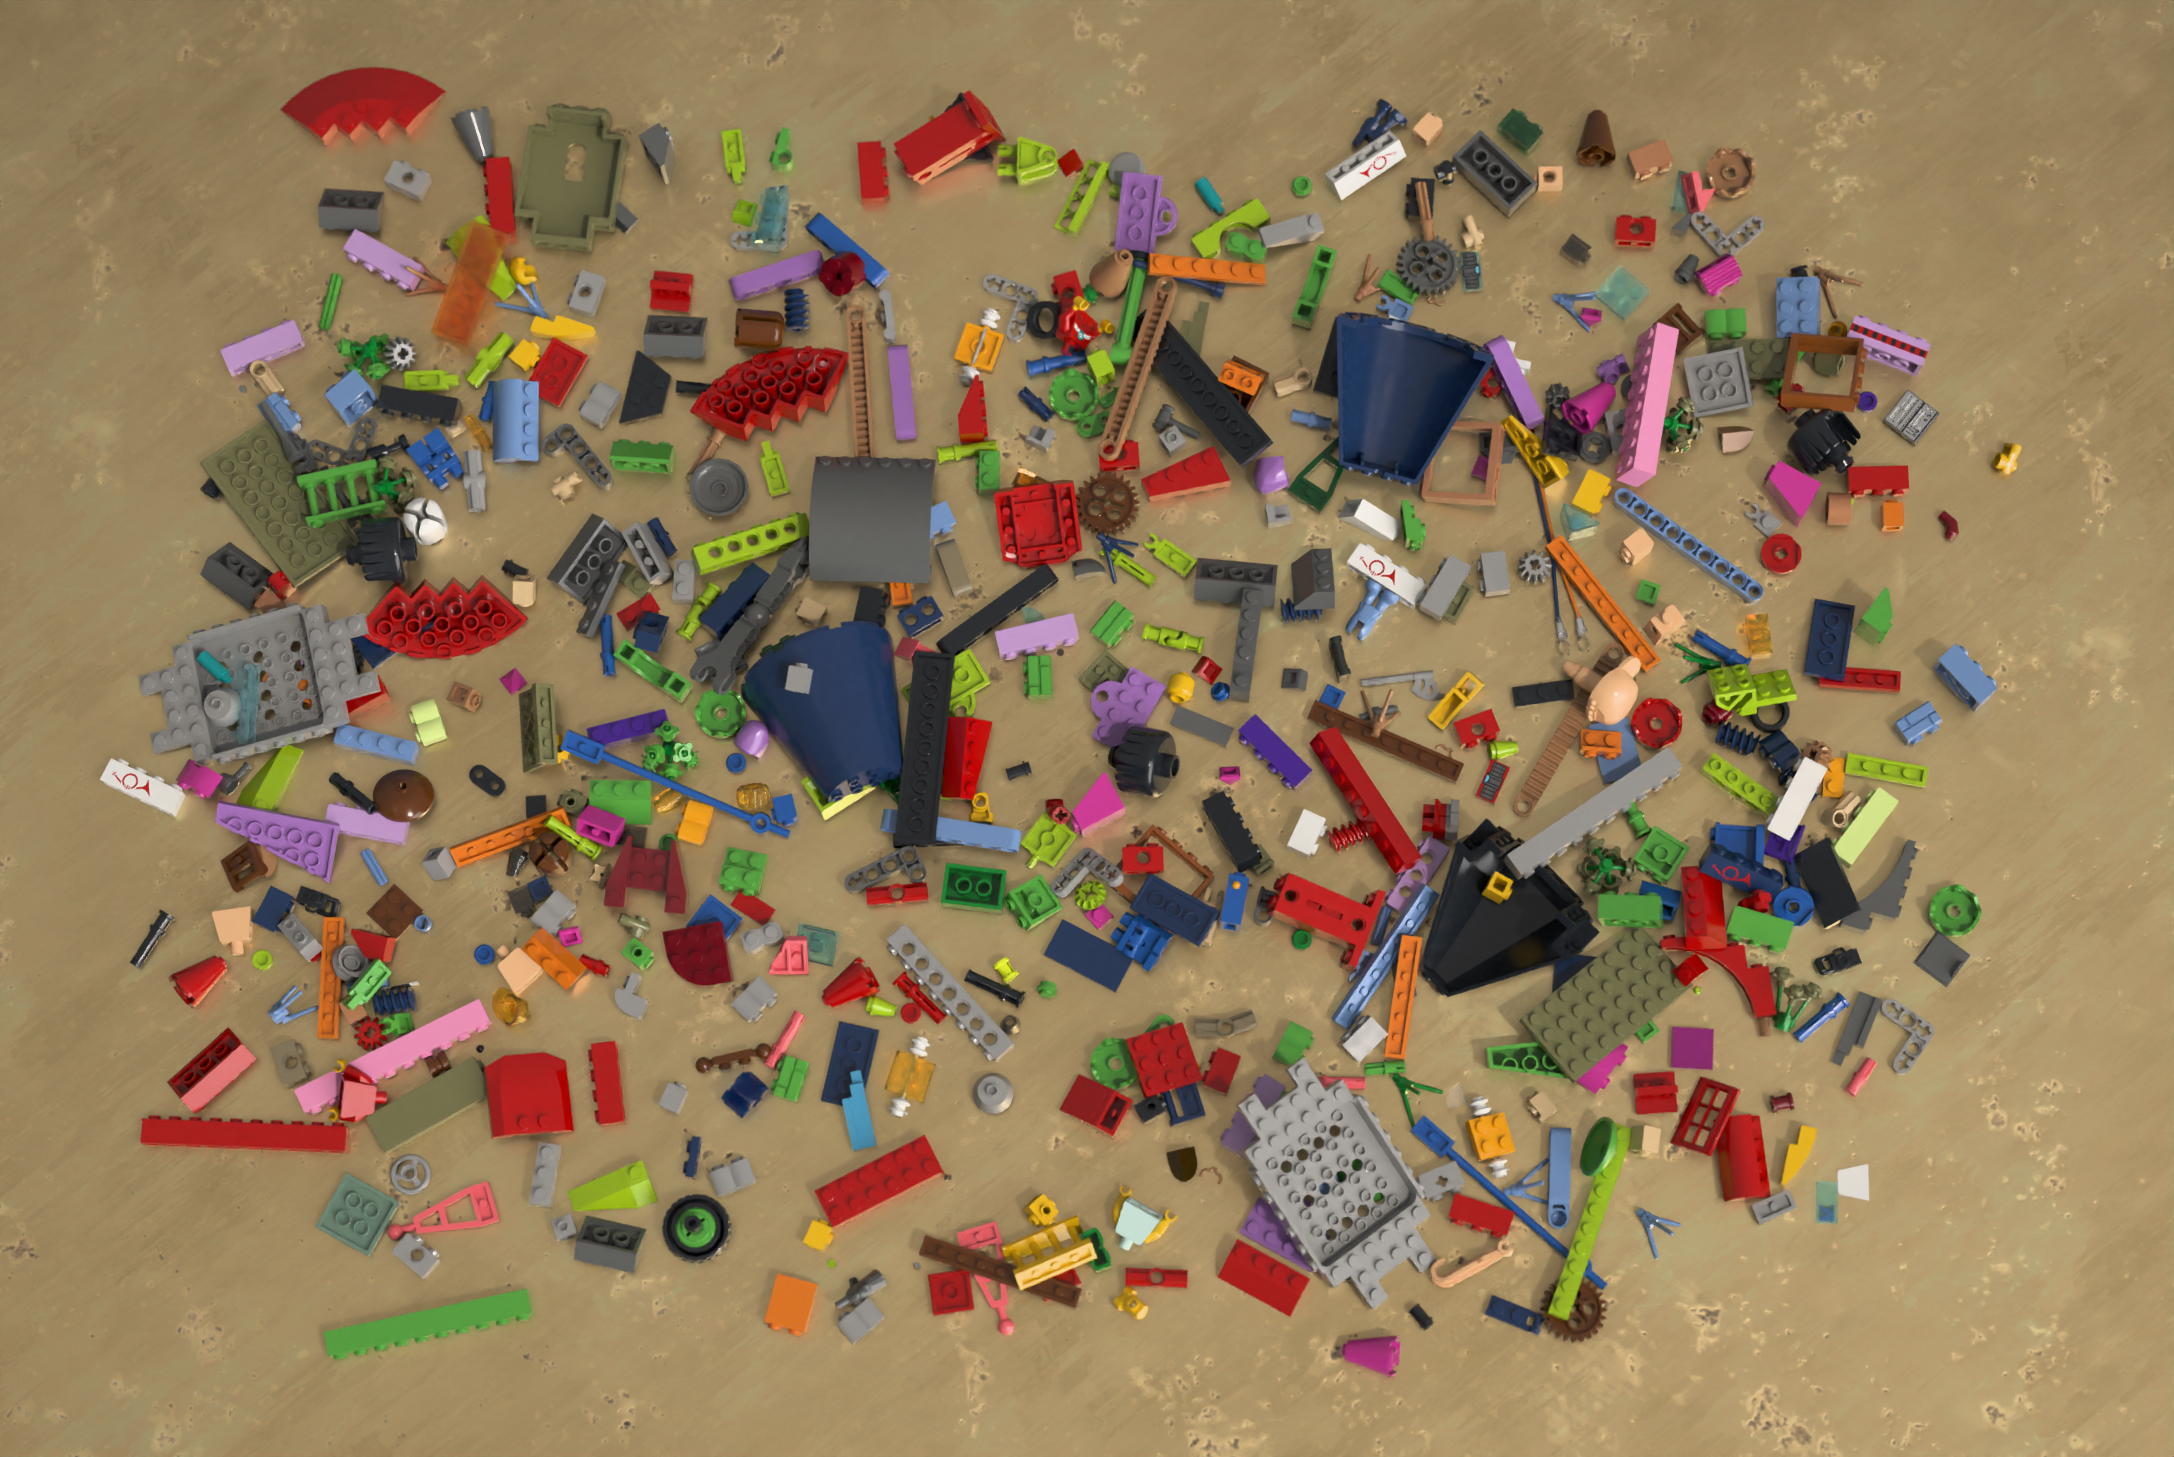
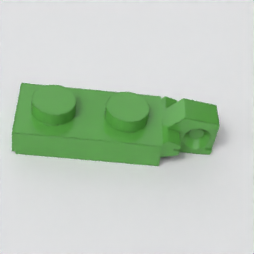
[342,958,392,1010]

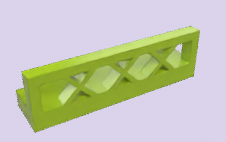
[1054,158,1110,238]

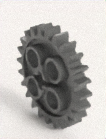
[1396,234,1461,297]

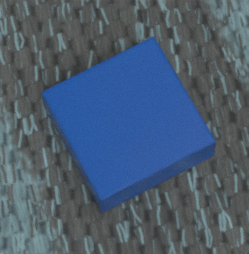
[1319,684,1346,709]

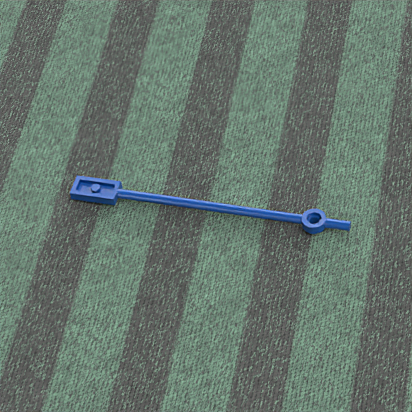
[560,729,790,838]
[1410,1115,1607,1290]

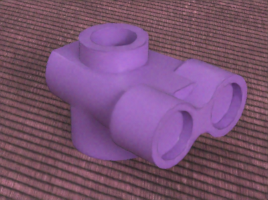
[1596,353,1630,383]

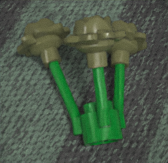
[1770,967,1823,1032]

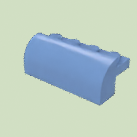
[493,379,539,463]

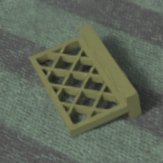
[519,683,558,773]

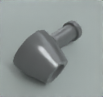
[219,762,252,795]

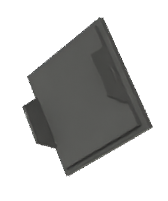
[1914,931,1970,987]

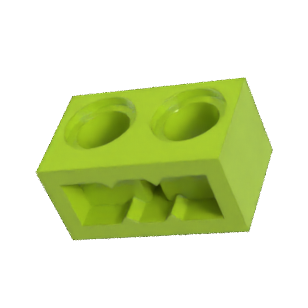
[1087,349,1115,388]

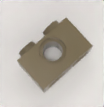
[270,1039,311,1088]

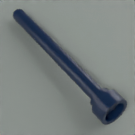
[1133,259,1225,299]

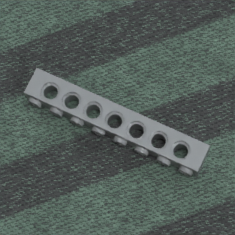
[887,924,1014,1062]

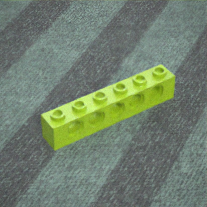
[691,512,809,576]

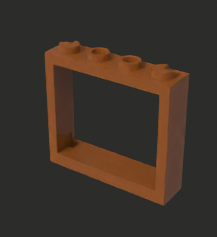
[1781,333,1868,412]
[1108,824,1214,932]

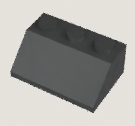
[639,123,675,185]
[318,188,384,232]
[644,315,708,359]
[200,542,274,609]
[1291,548,1335,610]
[574,1215,646,1273]

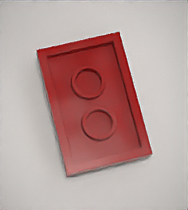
[528,337,589,408]

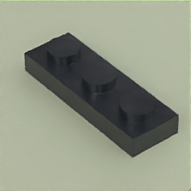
[1511,679,1575,709]

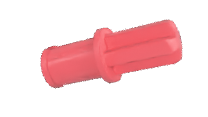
[1845,1057,1877,1097]

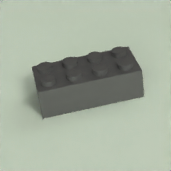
[1452,130,1537,217]

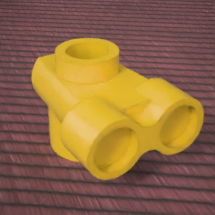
[1992,443,2022,475]
[969,792,993,824]
[1113,1286,1148,1319]

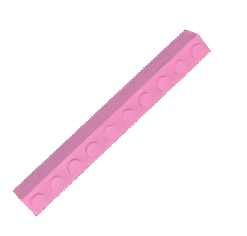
[294,999,492,1115]

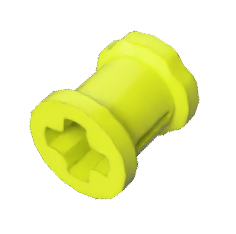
[993,957,1019,984]

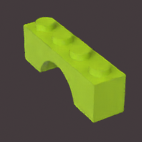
[1191,198,1271,259]

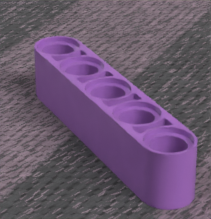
[728,250,824,300]
[1483,335,1544,430]
[887,344,917,441]

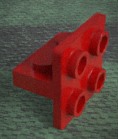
[650,270,694,313]
[1633,1071,1678,1115]

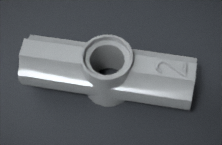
[463,450,486,512]

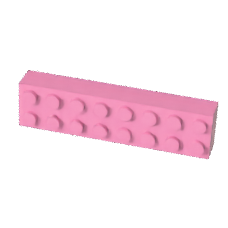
[1615,322,1679,487]

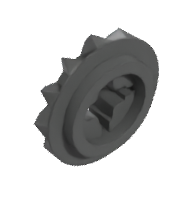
[1580,432,1610,463]

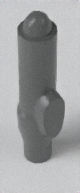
[1359,705,1398,720]

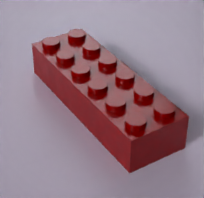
[814,1135,944,1230]

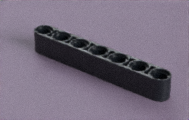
[936,564,1059,656]

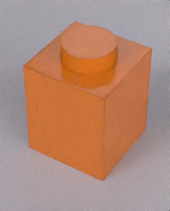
[1880,500,1904,531]

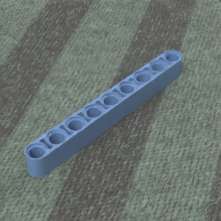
[1613,488,1763,604]

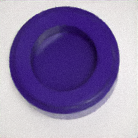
[1857,391,1877,413]

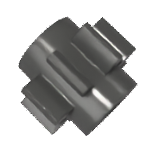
[1545,382,1570,408]

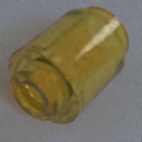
[653,788,684,815]

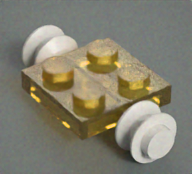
[884,1036,936,1118]

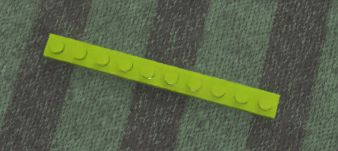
[1547,1123,1632,1321]

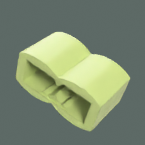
[409,698,448,746]

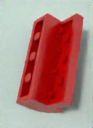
[1713,1114,1771,1202]

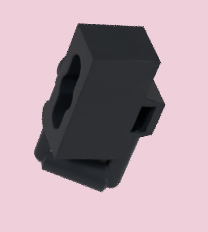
[295,886,341,917]
[1814,947,1862,976]

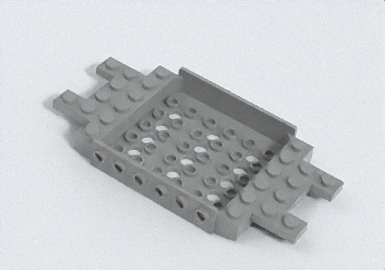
[139,603,381,764]
[1236,1057,1437,1309]

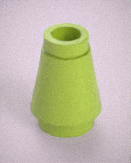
[1487,741,1518,760]
[865,995,896,1017]

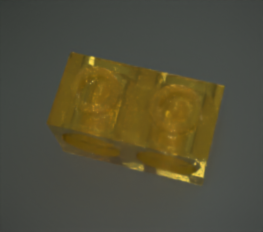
[1745,613,1773,660]

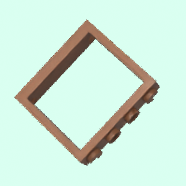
[1419,421,1505,506]

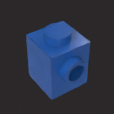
[771,794,799,827]

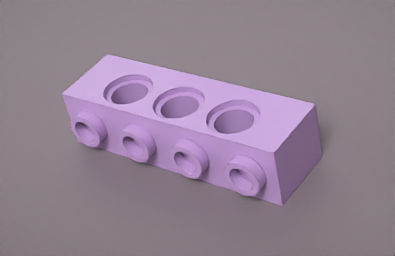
[1384,836,1450,915]

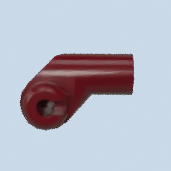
[1938,510,1959,540]

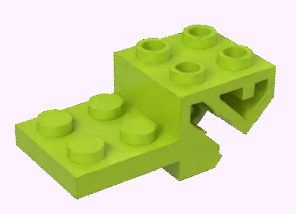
[1707,664,1797,716]

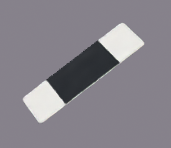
[382,981,420,991]

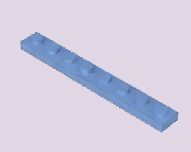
[1331,883,1440,1030]

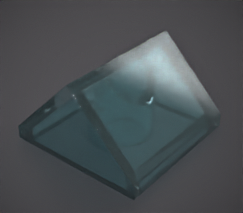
[1560,503,1600,542]
[797,923,841,967]

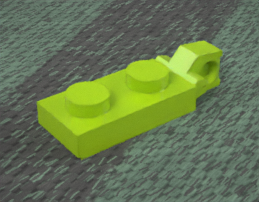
[721,128,746,184]
[404,370,460,392]
[759,440,790,497]

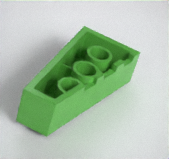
[1485,1042,1568,1079]

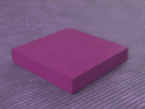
[1671,1027,1714,1071]

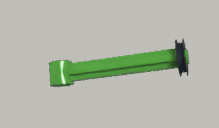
[1110,250,1150,366]

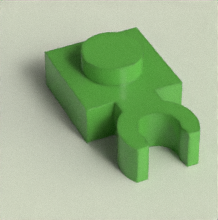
[379,1013,414,1036]

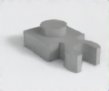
[1744,503,1782,539]

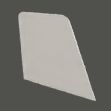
[1837,1164,1869,1201]

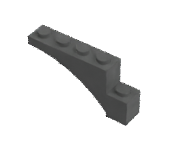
[1229,588,1264,702]
[1839,839,1918,934]

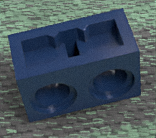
[897,595,944,639]

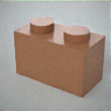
[1626,139,1673,180]

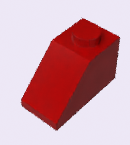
[351,929,396,962]

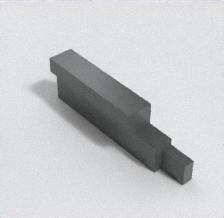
[1831,991,1882,1066]

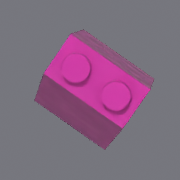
[1764,461,1821,527]
[1071,772,1125,837]

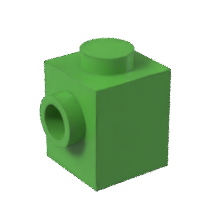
[621,937,654,971]

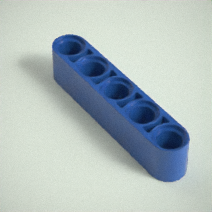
[805,212,890,289]

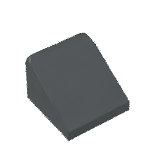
[1670,213,1692,238]
[1281,668,1308,691]

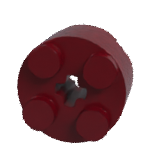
[818,251,866,297]

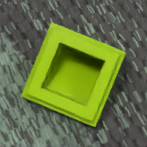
[732,199,758,227]

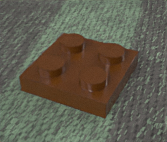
[366,884,424,941]

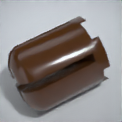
[734,308,784,350]
[529,831,573,878]

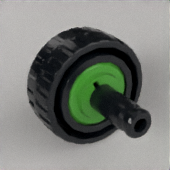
[662,1194,732,1264]

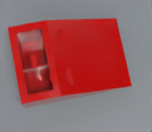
[958,375,988,445]
[1059,1074,1133,1139]

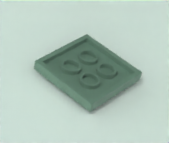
[315,1173,400,1257]

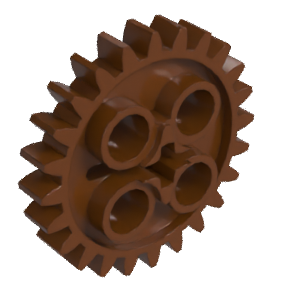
[1076,471,1140,536]
[1539,1277,1607,1343]

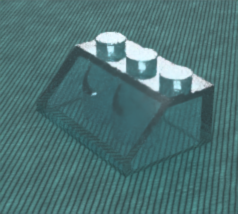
[751,185,791,254]

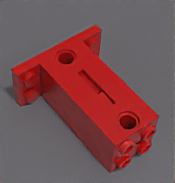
[894,90,1006,185]
[1265,873,1386,971]

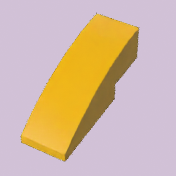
[530,315,596,341]
[1428,671,1485,730]
[1779,1125,1817,1187]

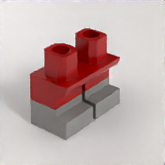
[1422,799,1459,841]

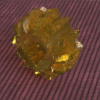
[736,782,771,810]

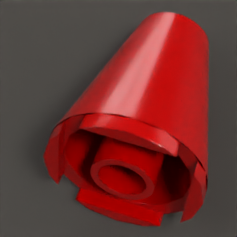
[169,955,227,1009]
[822,957,880,1008]

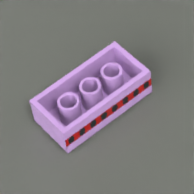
[1846,316,1931,377]

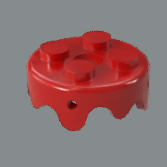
[1631,698,1682,749]

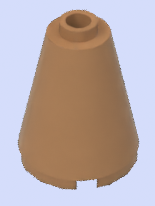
[1089,249,1133,298]

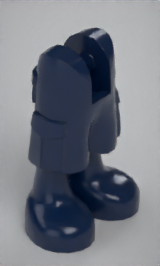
[1351,99,1408,149]

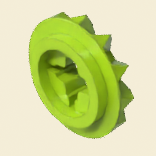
[1074,880,1106,910]

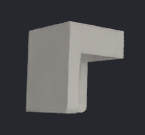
[1025,425,1056,453]
[1265,503,1292,528]
[421,846,457,880]

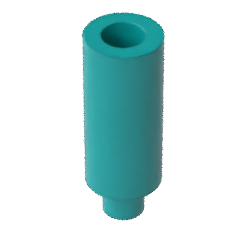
[1194,177,1225,215]
[197,650,232,684]

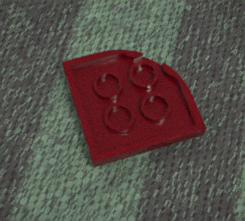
[662,921,734,986]

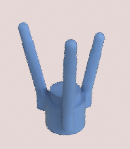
[268,985,319,1024]

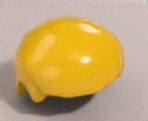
[509,256,538,285]

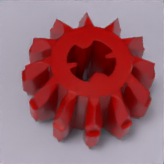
[354,1016,388,1051]

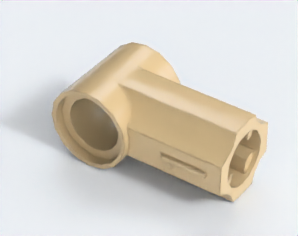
[250,360,285,397]
[1272,367,1313,397]
[1822,791,1861,828]

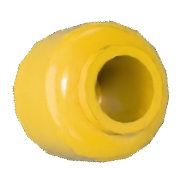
[1166,672,1195,703]

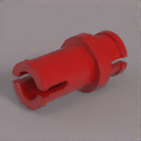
[579,954,611,977]

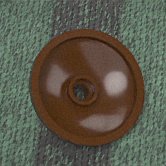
[373,769,434,822]

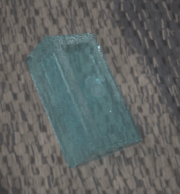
[1671,170,1688,214]

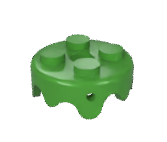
[1049,369,1099,421]
[695,689,747,739]
[1928,884,1982,937]
[1090,1038,1137,1090]

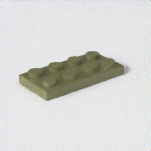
[1708,338,1790,380]

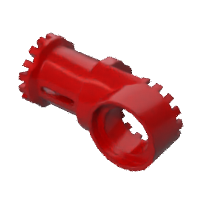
[1045,799,1070,825]

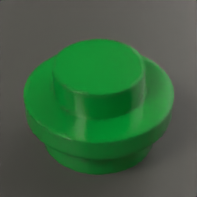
[1082,284,1098,303]
[1291,929,1312,950]

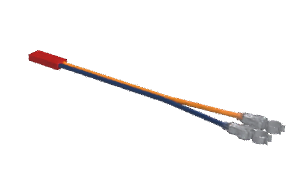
[1530,428,1591,656]

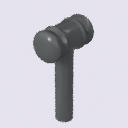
[1152,404,1200,440]

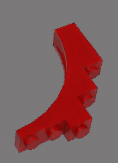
[1659,933,1776,1020]

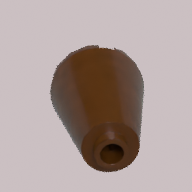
[1576,110,1616,167]

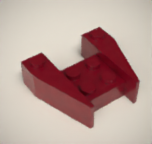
[604,835,689,914]

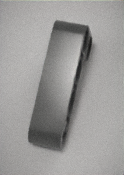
[541,424,613,491]
[844,846,927,895]

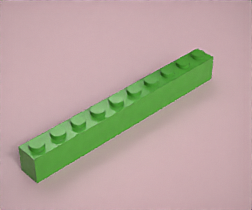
[324,1289,534,1360]

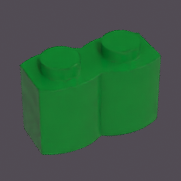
[1081,1227,1111,1274]

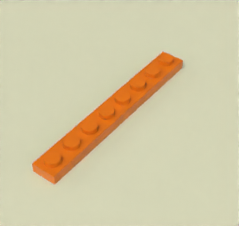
[1545,535,1661,674]

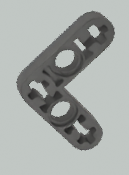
[308,417,378,467]

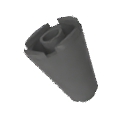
[451,106,493,163]

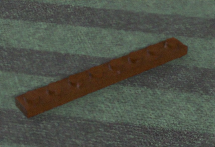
[1307,700,1464,783]
[919,1235,1082,1309]

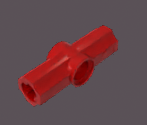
[866,882,928,906]
[1125,1268,1188,1288]

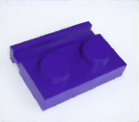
[1764,825,1805,863]

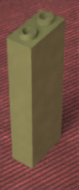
[365,1056,487,1155]

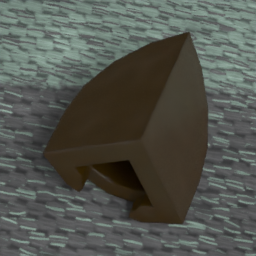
[1166,1146,1197,1182]

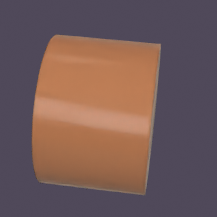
[1825,492,1851,525]

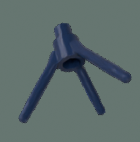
[1096,532,1139,584]

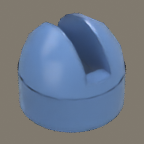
[414,915,432,932]

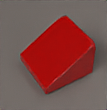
[1057,149,1084,178]
[1191,656,1222,685]

